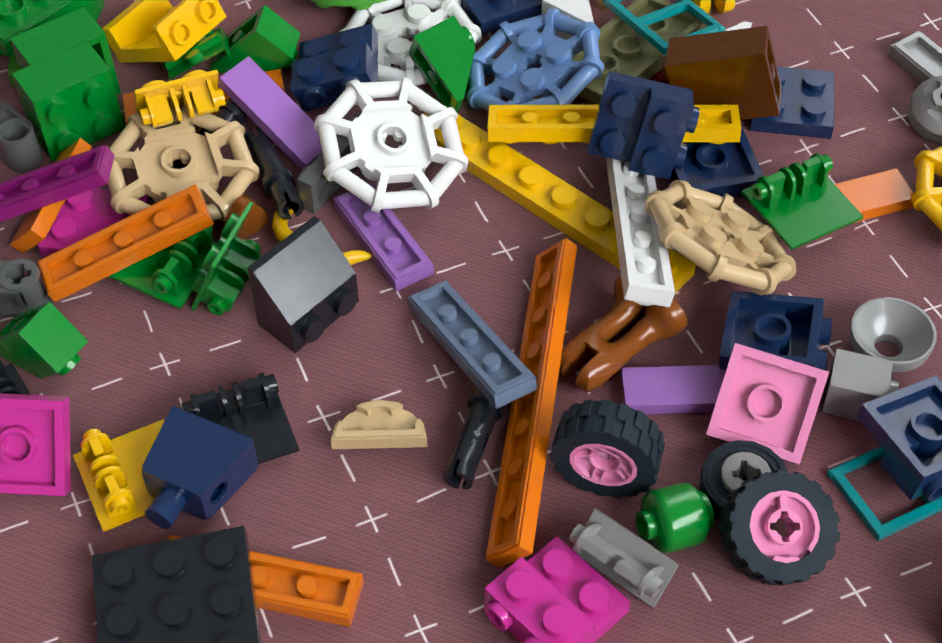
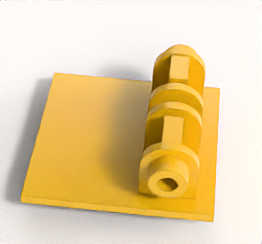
[134,70,226,128]
[73,419,165,532]

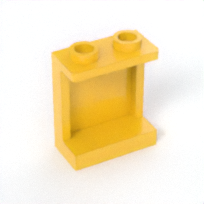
[102,0,227,63]

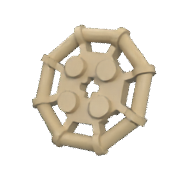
[108,102,259,222]
[645,180,796,295]

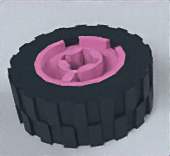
[550,399,665,498]
[719,470,840,585]

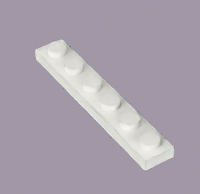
[606,157,675,307]

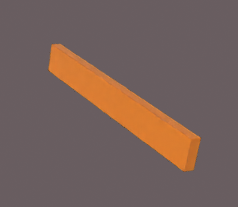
[486,238,577,568]

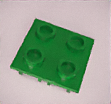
[742,153,863,250]
[191,201,261,316]
[108,226,218,309]

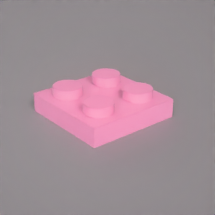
[706,343,829,464]

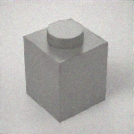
[822,349,899,421]

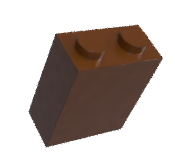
[661,26,782,120]

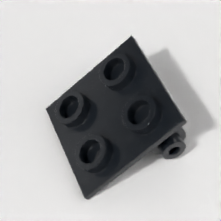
[181,372,299,464]

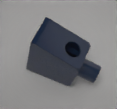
[141,406,259,529]

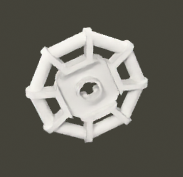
[339,0,482,87]
[314,77,469,213]

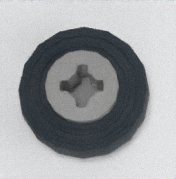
[700,440,788,520]

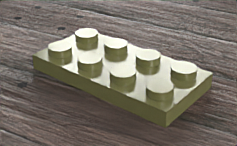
[573,0,708,105]

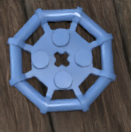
[466,9,604,112]

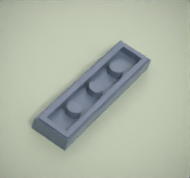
[407,281,537,409]

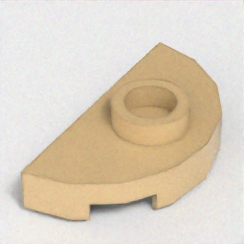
[331,400,428,449]

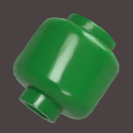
[635,483,714,553]

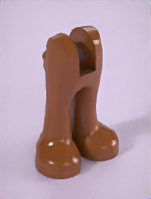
[559,275,687,393]

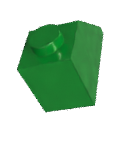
[209,5,301,73]
[409,16,476,114]
[0,301,88,379]

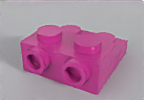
[484,536,631,643]

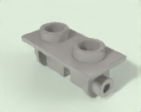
[569,508,679,608]

